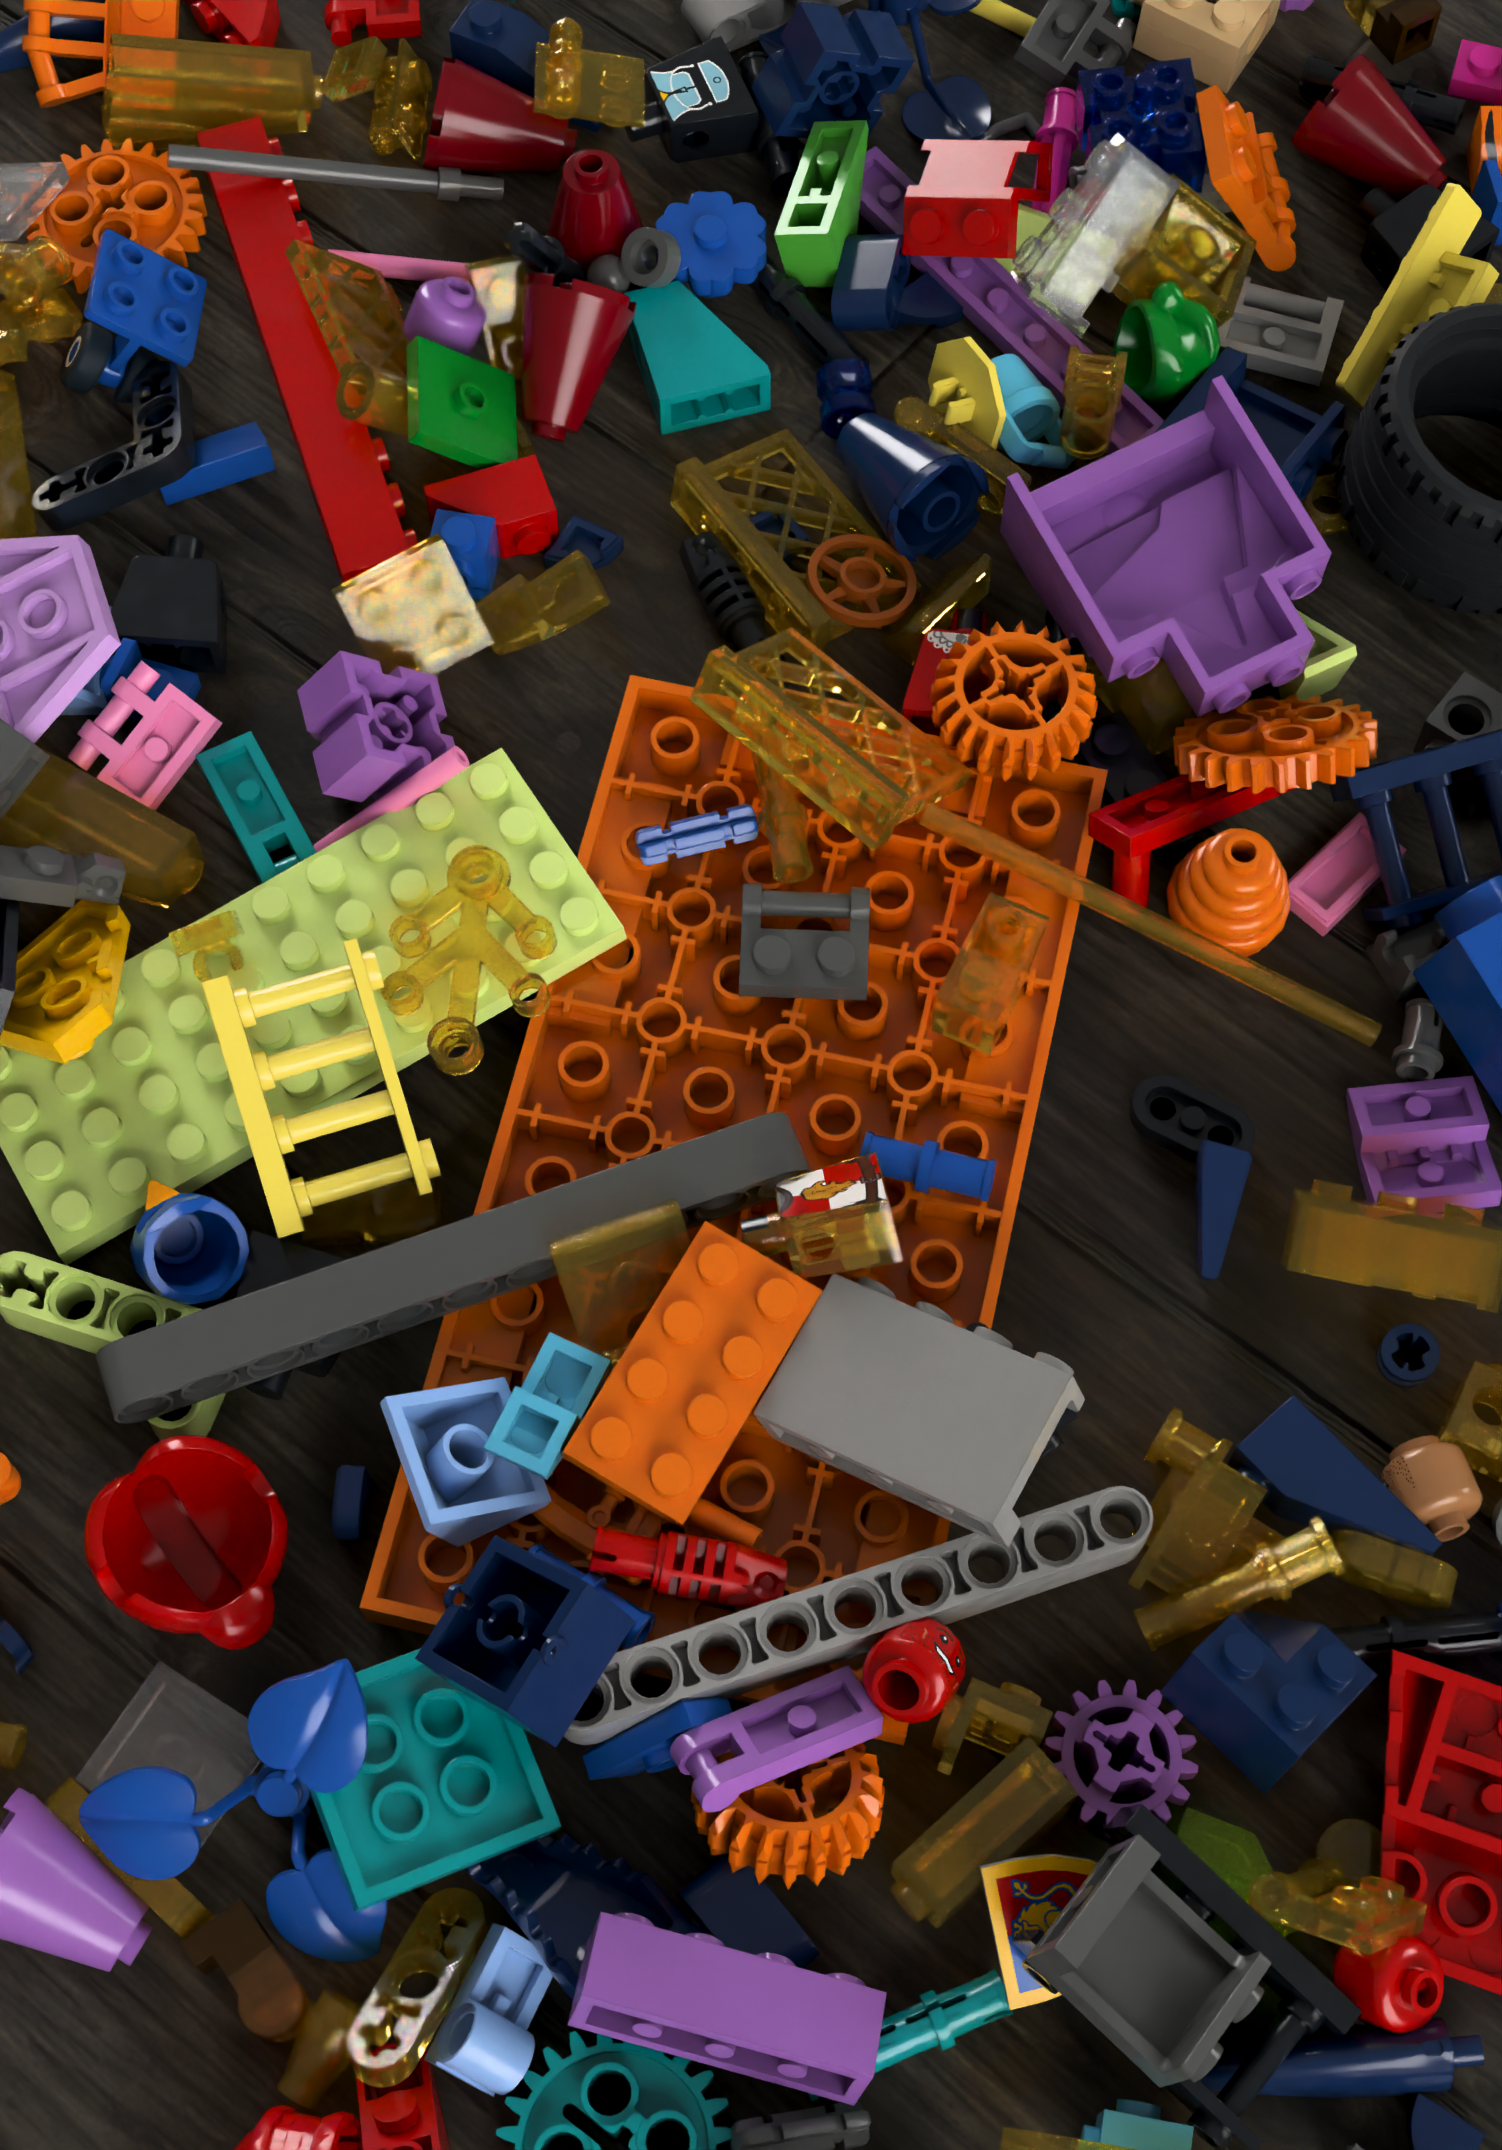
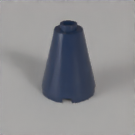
[836,413,989,562]

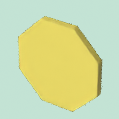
[928,336,1006,456]

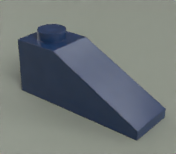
[449,0,622,133]
[1226,1395,1443,1570]

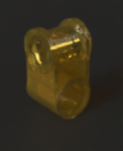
[1059,345,1128,459]

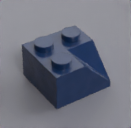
[1160,1609,1377,1794]

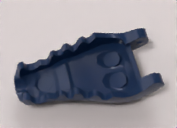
[464,1833,710,2000]

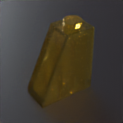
[890,1736,1078,1930]

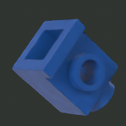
[427,509,500,606]

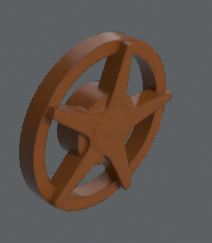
[806,534,917,630]

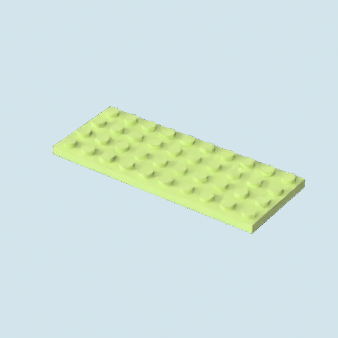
[0,747,627,1265]

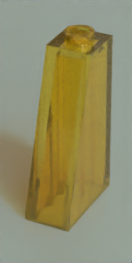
[101,33,323,152]
[0,745,206,909]

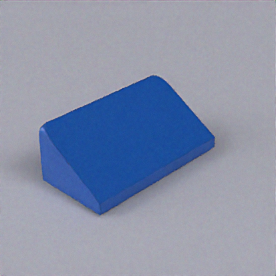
[159,421,275,506]

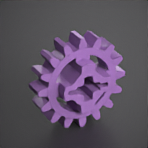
[1042,1679,1199,1838]

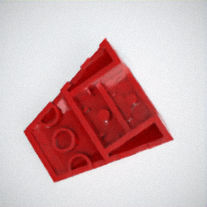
[1376,1649,1502,1995]

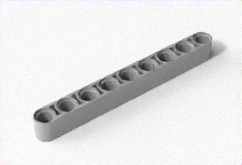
[564,1486,1154,1745]

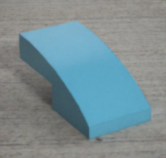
[484,1332,613,1480]

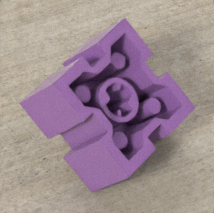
[297,650,455,803]

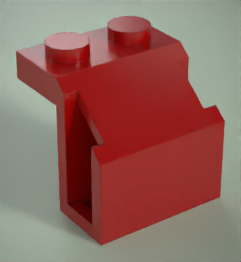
[902,139,1053,259]

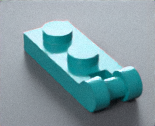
[196,731,317,884]

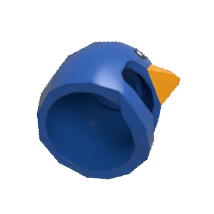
[130,1180,250,1305]

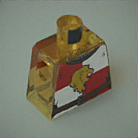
[740,1152,903,1279]

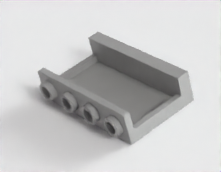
[753,1273,1085,1548]

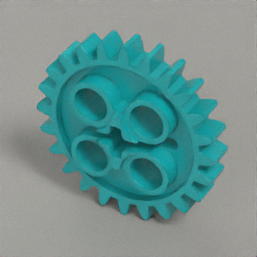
[496,2031,732,2150]

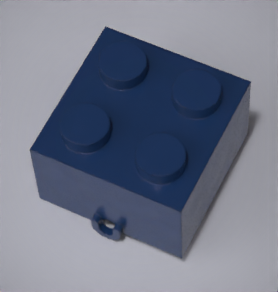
[415,1535,635,1748]

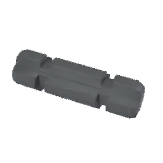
[730,2102,871,2150]

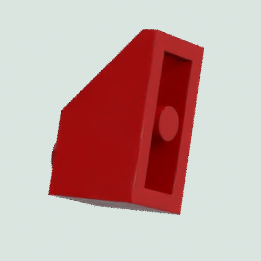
[423,454,559,559]

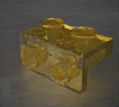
[931,1677,1053,1776]

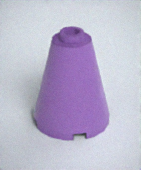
[0,1787,153,1972]

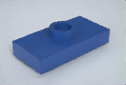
[582,1697,733,1780]

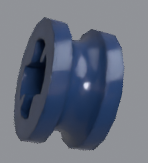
[1376,1323,1441,1387]

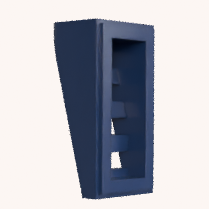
[1196,1139,1253,1282]

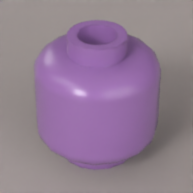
[404,277,487,356]

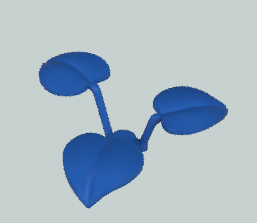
[78,1658,388,1962]

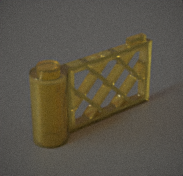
[285,239,410,438]

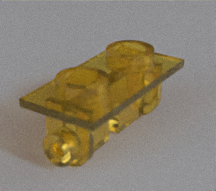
[368,39,432,160]

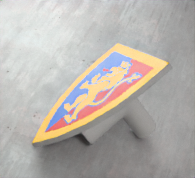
[979,1854,1098,2010]

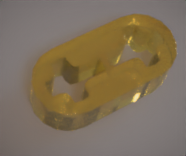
[1323,1530,1458,1610]

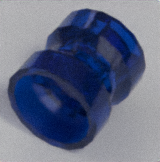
[815,358,877,439]

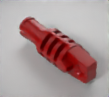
[589,1526,787,1607]

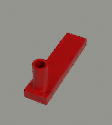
[1088,774,1296,911]

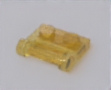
[1249,1855,1427,1955]

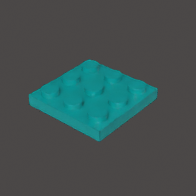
[308,1648,561,1913]

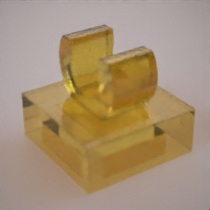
[168,910,245,982]

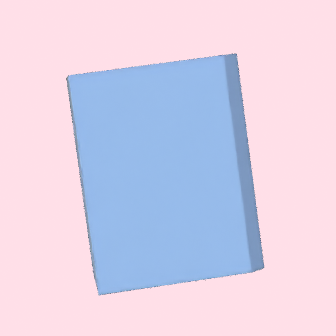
[380,1377,552,1547]

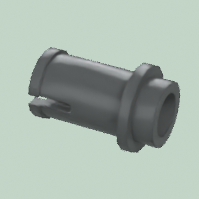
[1391,998,1444,1082]

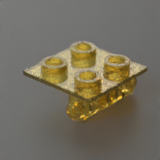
[533,18,644,128]

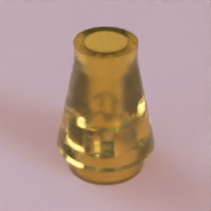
[277,1989,374,2109]

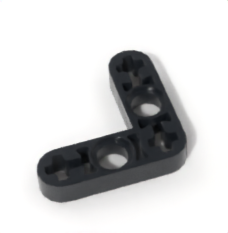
[32,361,196,531]

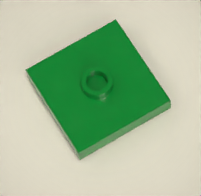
[406,335,518,470]

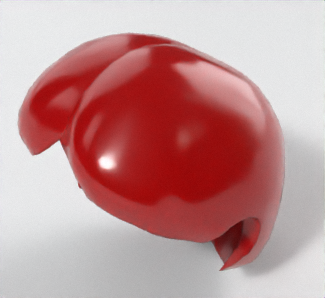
[84,1435,288,1650]

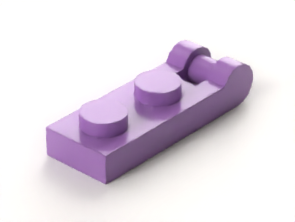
[669,1665,883,1813]

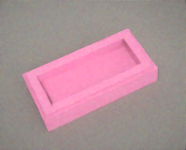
[1288,812,1407,937]

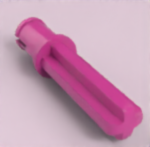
[1030,87,1080,219]

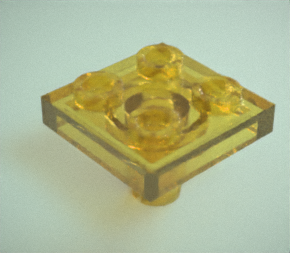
[331,533,494,675]

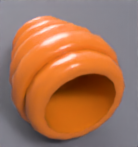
[1166,828,1291,961]

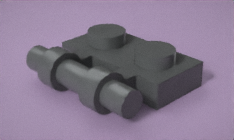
[1013,0,1137,108]

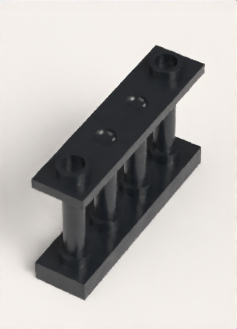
[1012,1804,1363,2150]

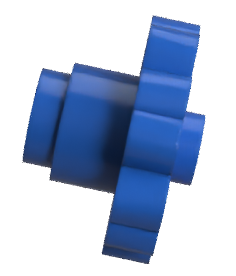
[655,191,767,298]

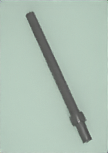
[167,144,504,202]

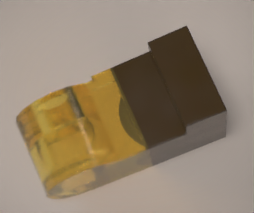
[1343,0,1442,65]

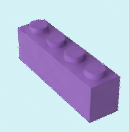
[568,1912,887,2106]

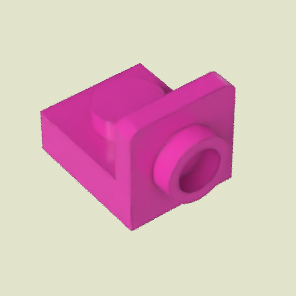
[1447,39,1502,106]

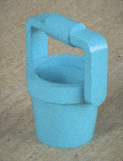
[991,354,1080,469]

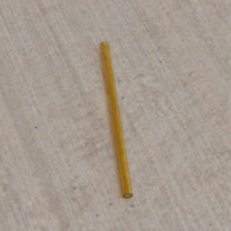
[918,801,1382,1046]

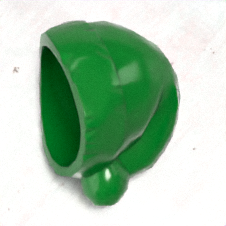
[1113,281,1220,405]

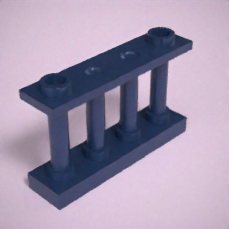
[1329,729,1502,930]

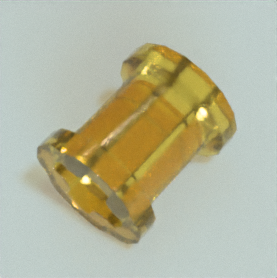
[1145,1407,1234,1493]

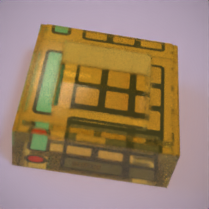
[321,36,387,103]

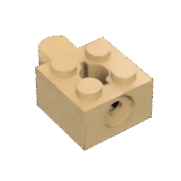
[1129,0,1281,94]

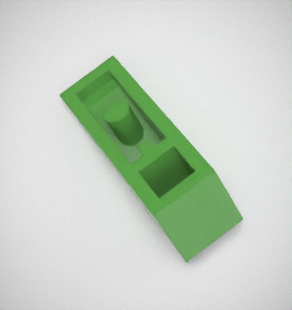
[774,120,869,288]

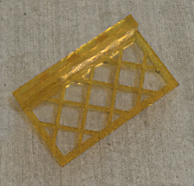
[670,428,922,665]
[690,627,972,850]

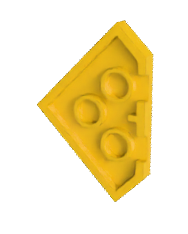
[0,900,131,1064]

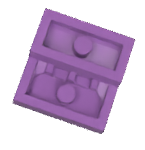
[1346,1075,1502,1219]

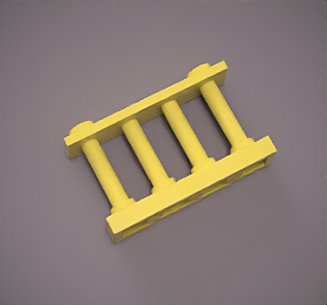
[201,938,441,1238]

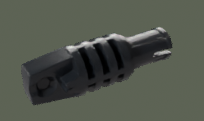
[679,531,786,680]

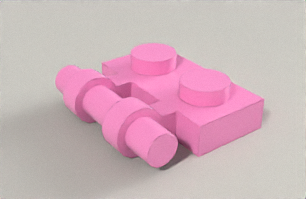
[67,660,223,819]

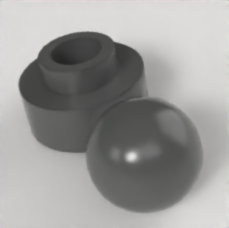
[586,227,681,294]

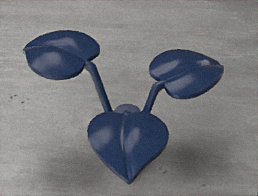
[759,0,991,143]

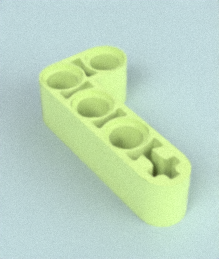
[0,1251,226,1440]

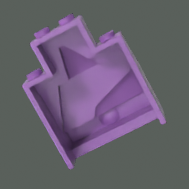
[1000,375,1332,718]

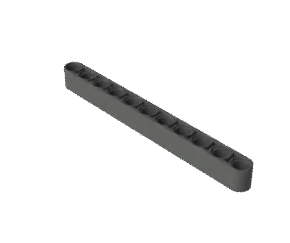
[96,1112,812,1424]

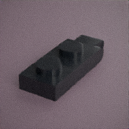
[1074,710,1196,863]

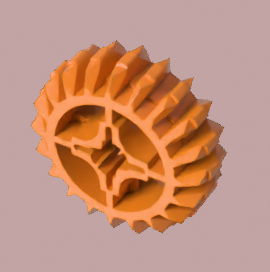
[930,621,1098,782]
[691,1742,885,1890]

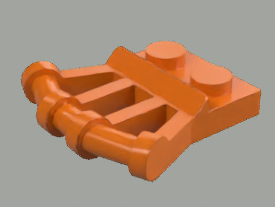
[22,0,180,108]
[1196,84,1296,272]

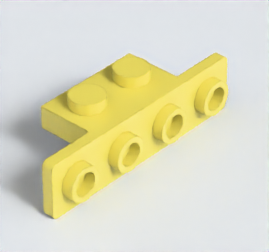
[1335,183,1500,410]

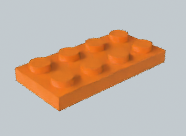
[562,1221,823,1529]

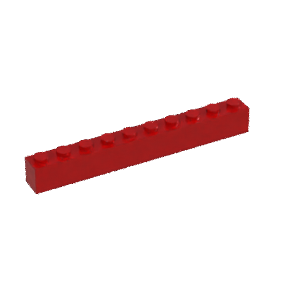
[196,117,423,607]

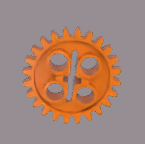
[23,138,208,294]
[1173,694,1378,794]

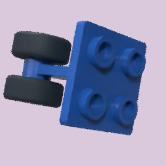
[60,229,207,403]

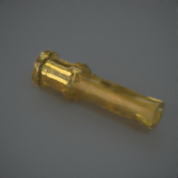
[1133,1515,1346,1652]

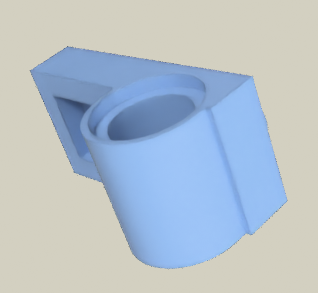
[424,1923,553,2097]

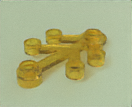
[381,845,557,1075]

